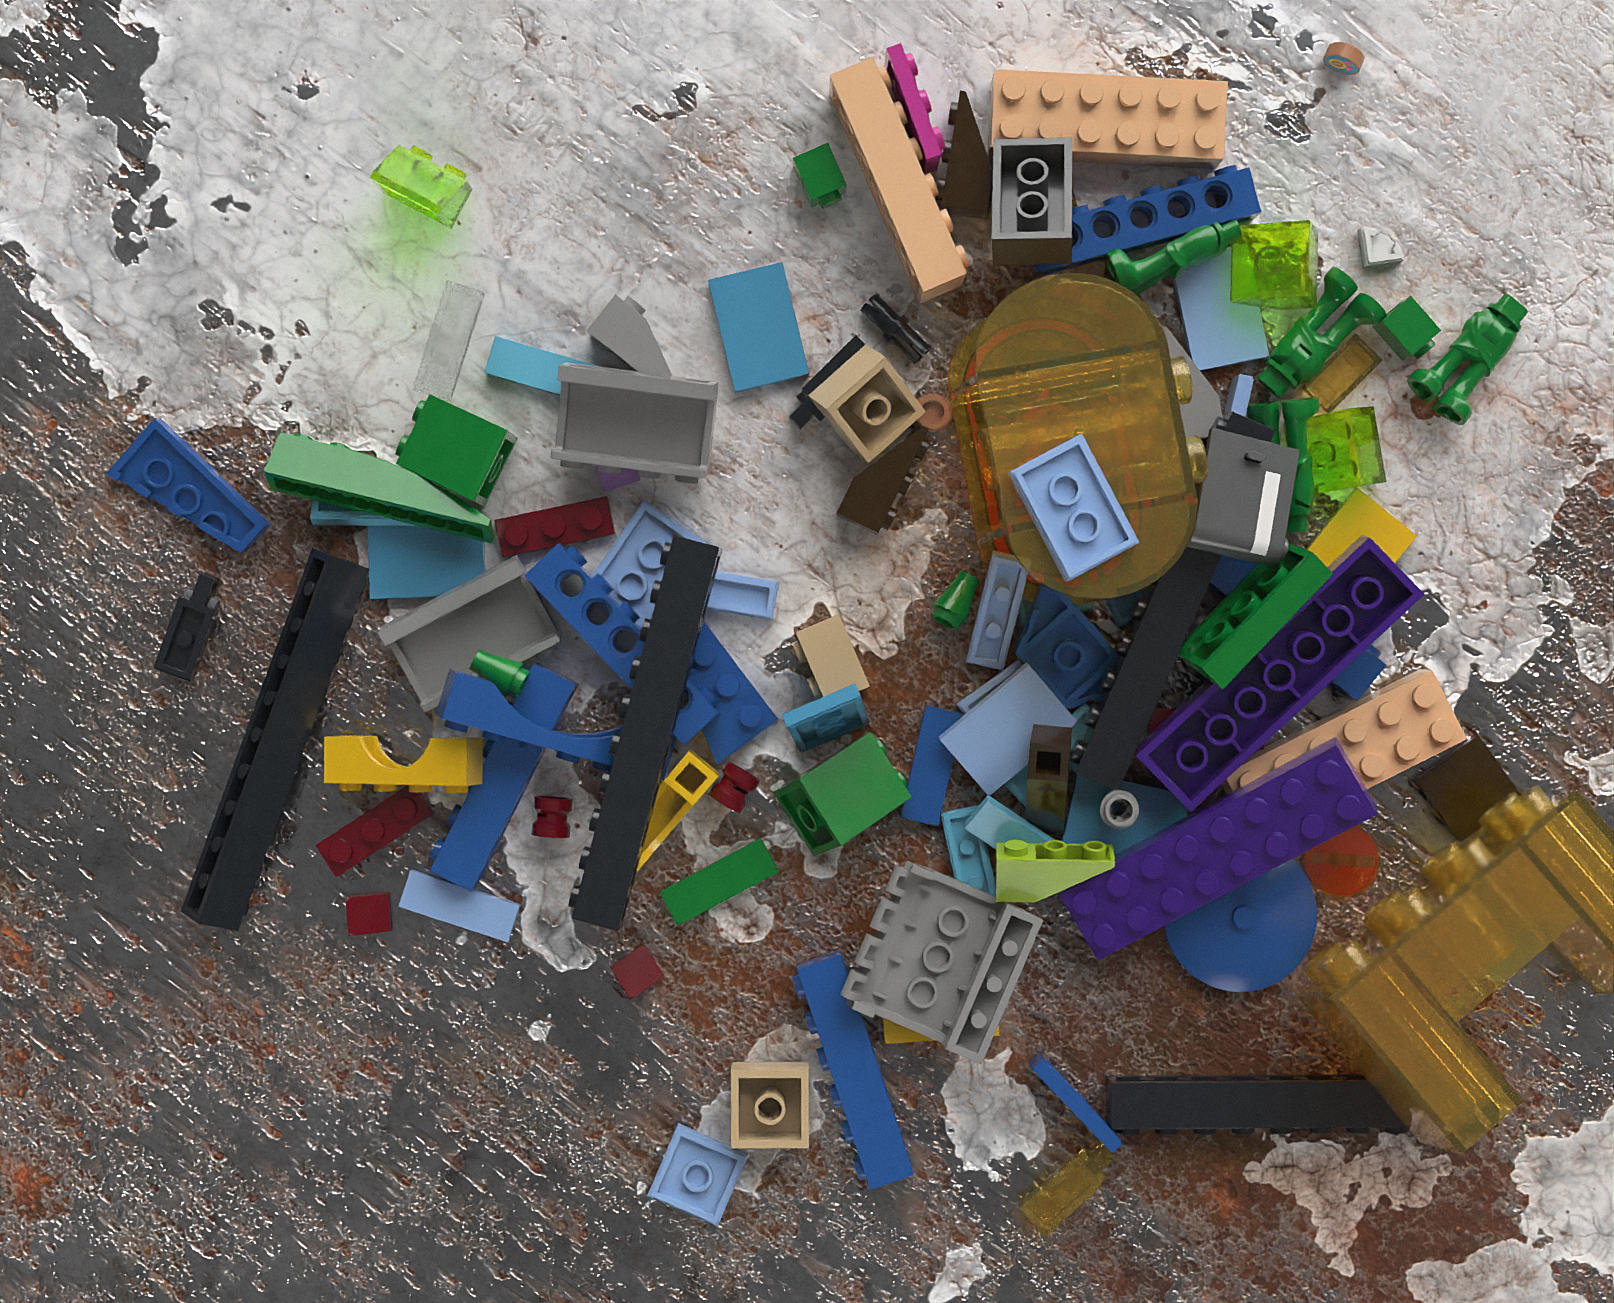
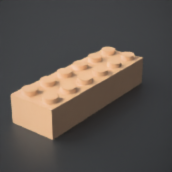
[829,56,970,304]
[987,69,1228,169]
[1222,669,1467,794]

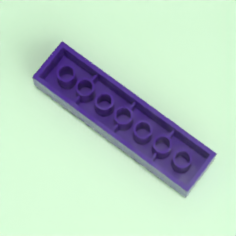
[1135,536,1425,812]
[1059,737,1377,960]

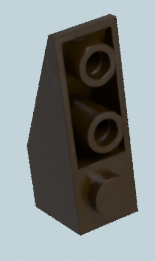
[936,90,993,220]
[836,426,931,535]
[1026,724,1072,835]

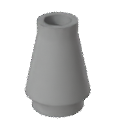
[1100,790,1139,829]

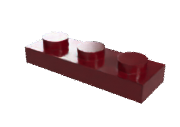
[494,496,616,558]
[315,785,435,877]

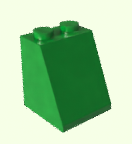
[395,394,518,506]
[773,732,912,856]

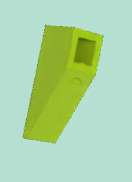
[996,839,1115,903]

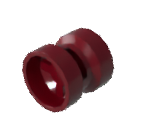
[708,761,760,814]
[531,796,573,838]

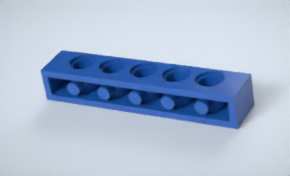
[1030,165,1261,279]
[524,544,721,745]

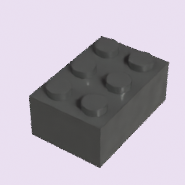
[991,138,1072,265]

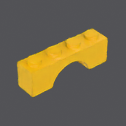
[324,735,483,793]
[637,749,720,872]

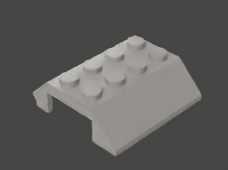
[840,861,1043,1064]

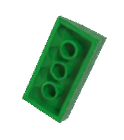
[1177,543,1333,689]

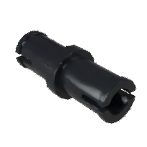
[860,293,932,365]

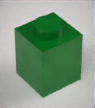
[793,142,847,209]
[1372,296,1441,361]

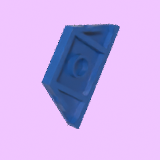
[1013,575,1119,709]

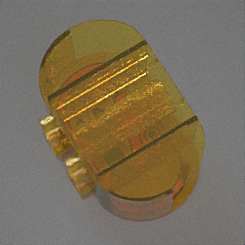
[947,273,1208,605]

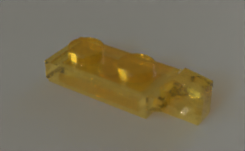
[1018,1143,1116,1236]

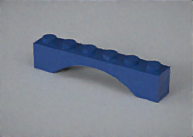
[436,669,677,780]

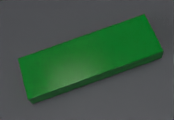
[660,837,779,926]

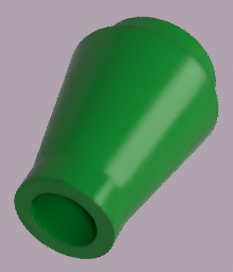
[931,571,980,631]
[469,649,531,699]

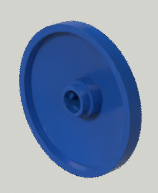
[1163,859,1317,992]

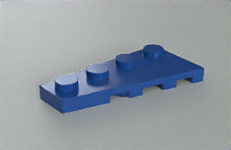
[106,418,271,553]
[685,621,778,765]

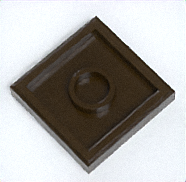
[1413,735,1523,842]

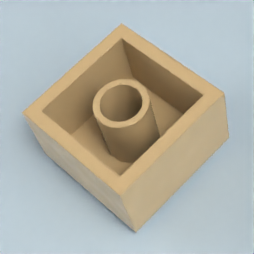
[808,344,926,463]
[792,614,870,700]
[731,1062,809,1148]

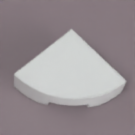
[1358,227,1405,268]

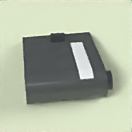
[1180,428,1300,567]

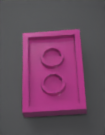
[884,43,945,175]

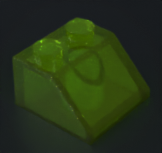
[369,145,473,229]
[1230,220,1318,310]
[1283,406,1387,495]

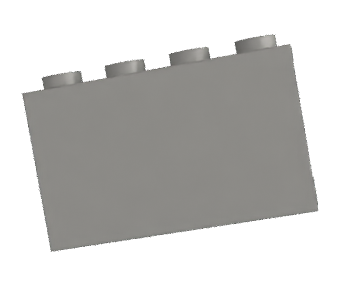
[551,362,719,484]
[378,555,561,713]

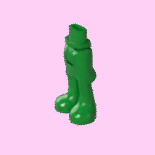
[1106,220,1242,303]
[1257,267,1387,399]
[1407,294,1528,425]
[1247,397,1320,533]

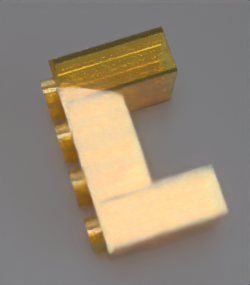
[1297,785,1614,1154]

